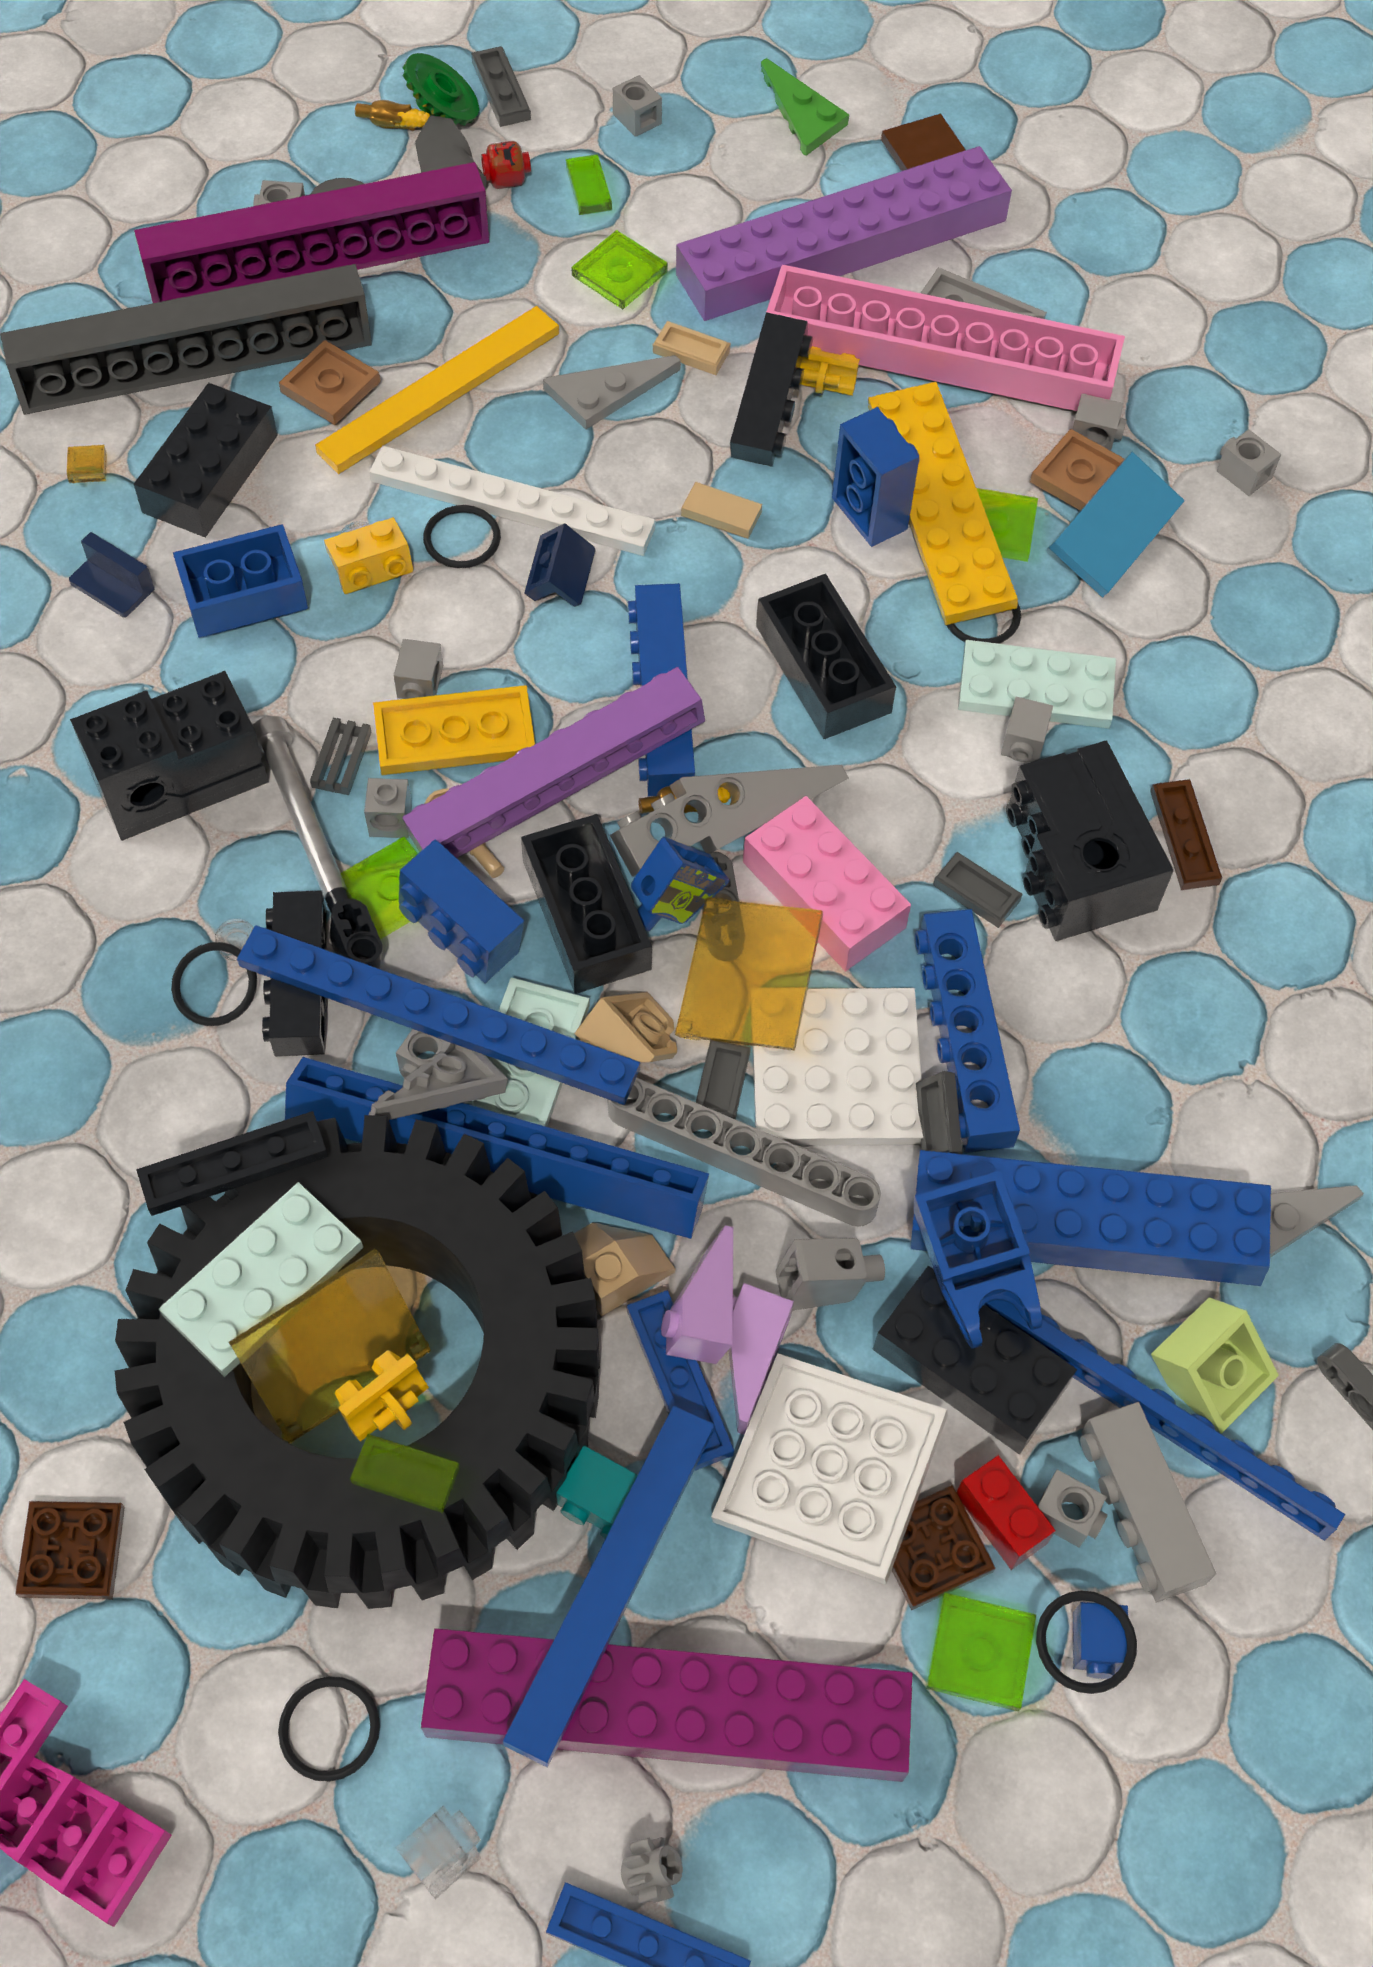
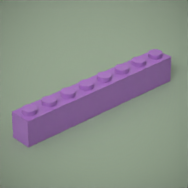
[402,667,705,858]

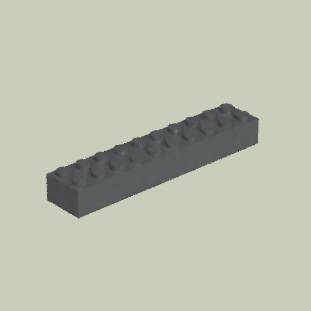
[0,264,372,415]

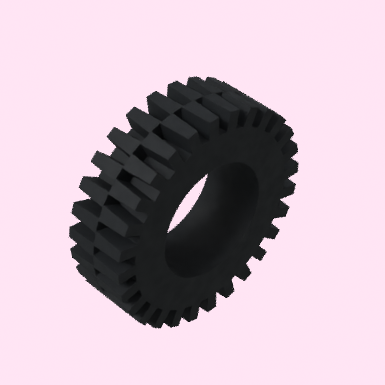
[115,1115,600,1609]

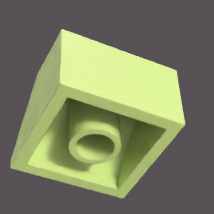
[1151,1297,1279,1434]

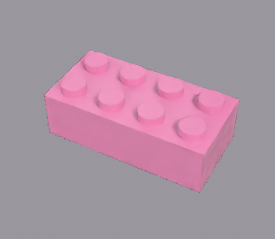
[743,796,911,972]

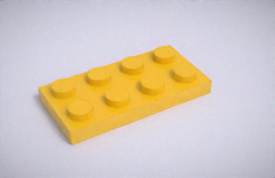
[373,685,535,775]

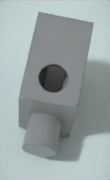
[776,1238,885,1311]

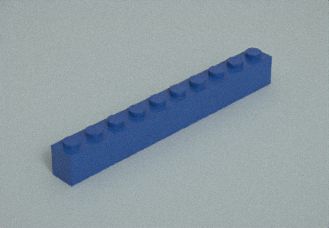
[285,1057,709,1239]

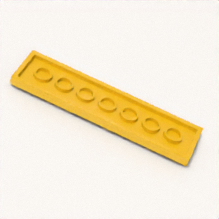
[868,382,1018,625]

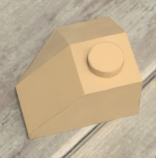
[574,992,677,1062]
[574,1223,676,1316]

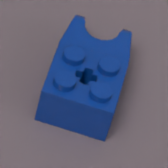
[913,1170,1042,1348]

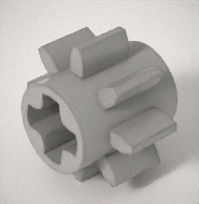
[621,1837,683,1904]

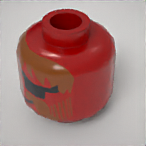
[481,141,531,189]

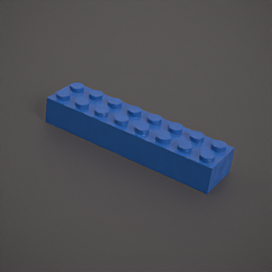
[911,1150,1271,1286]

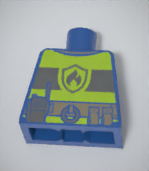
[631,836,730,931]

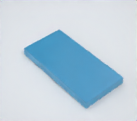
[1049,451,1185,598]

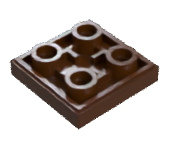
[881,113,966,171]
[892,1485,996,1611]
[15,1501,125,1600]

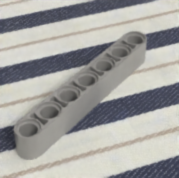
[607,1078,881,1227]

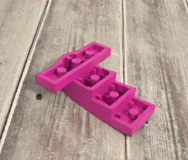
[0,1679,172,1927]

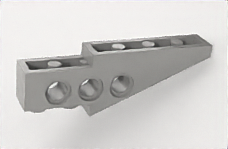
[610,764,849,877]

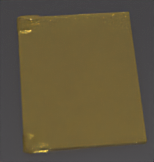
[675,897,823,1051]
[228,1249,431,1444]

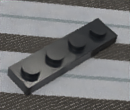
[136,1111,328,1216]

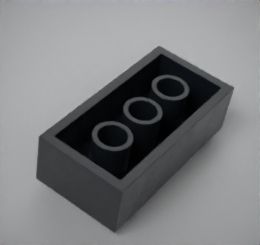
[134,382,278,538]
[756,573,896,739]
[521,814,652,994]
[873,1266,1077,1455]

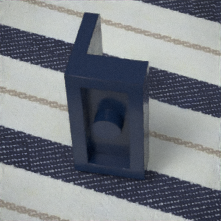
[524,523,595,607]
[69,532,155,618]

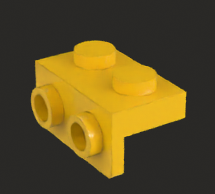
[324,517,413,594]

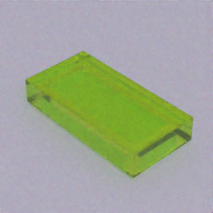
[566,154,612,215]
[350,1434,460,1513]

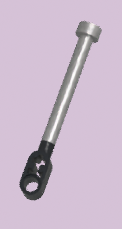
[252,716,383,969]

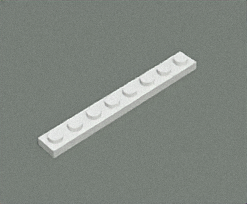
[369,445,655,556]

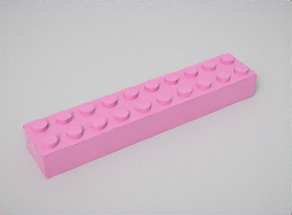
[766,265,1125,411]

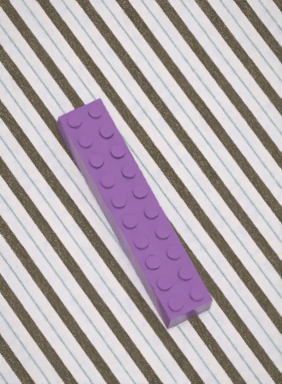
[676,146,1012,321]

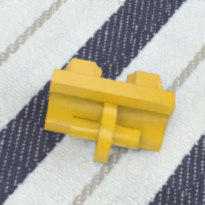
[800,346,860,396]
[335,1350,429,1442]

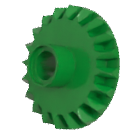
[402,53,479,126]

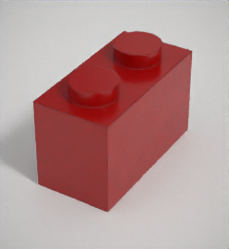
[957,1455,1056,1570]

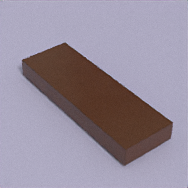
[1150,779,1222,890]

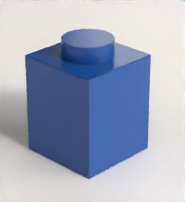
[1073,1602,1128,1679]

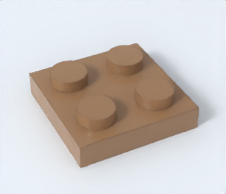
[279,340,380,425]
[1030,429,1124,511]

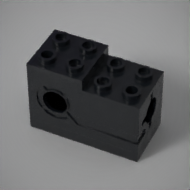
[70,671,269,841]
[1006,740,1174,942]

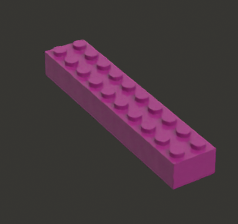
[134,162,489,303]
[421,1628,913,1782]

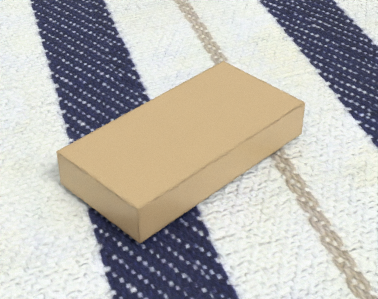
[653,321,731,375]
[681,482,762,539]

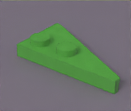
[761,58,849,156]

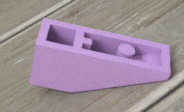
[661,1226,733,1364]
[728,1283,794,1435]

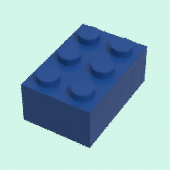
[832,407,920,547]
[173,524,308,638]
[399,839,524,984]

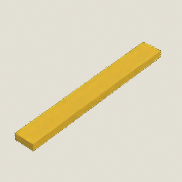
[315,306,559,474]

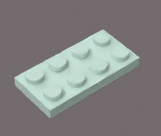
[958,640,1116,729]
[465,977,590,1127]
[159,1182,363,1377]

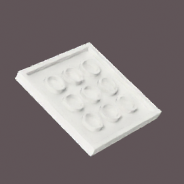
[751,988,923,1146]
[711,1353,948,1584]

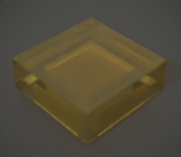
[67,445,107,483]

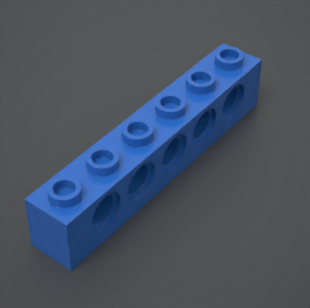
[915,909,1020,1153]

